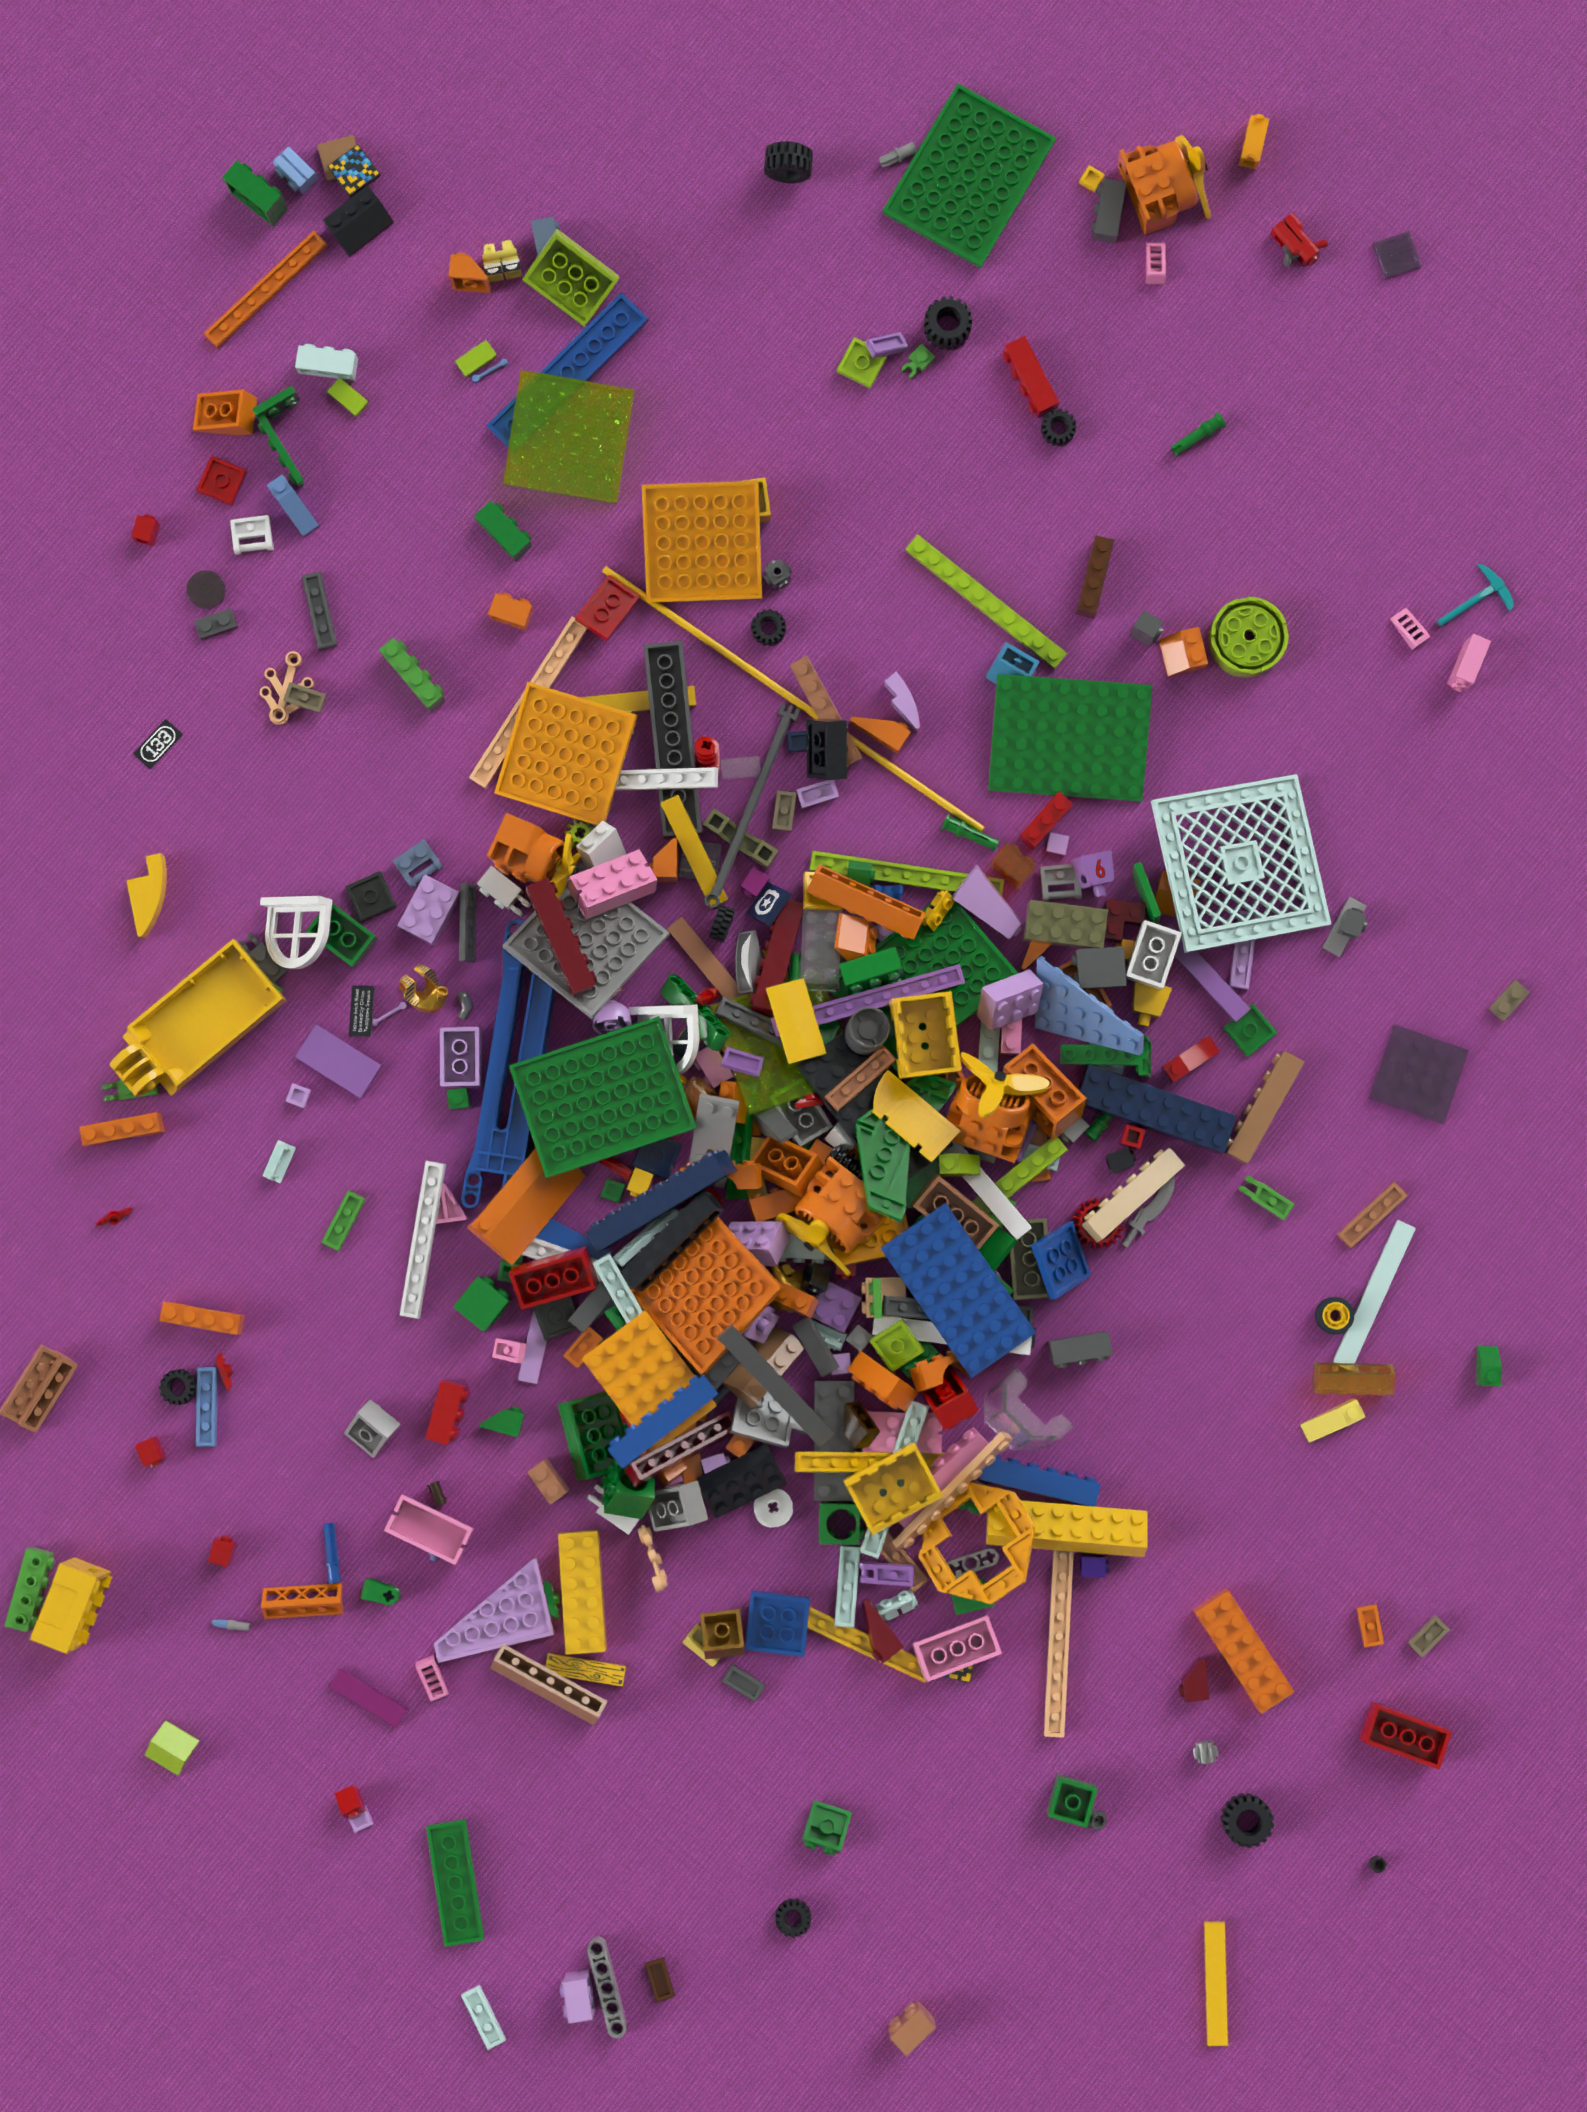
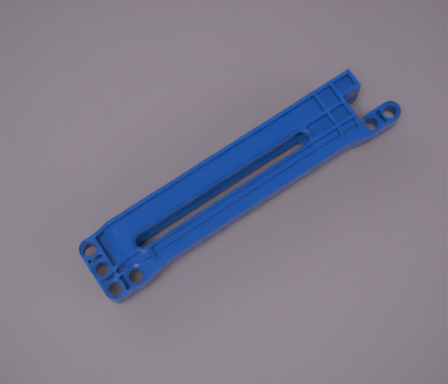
[461,920,556,1209]

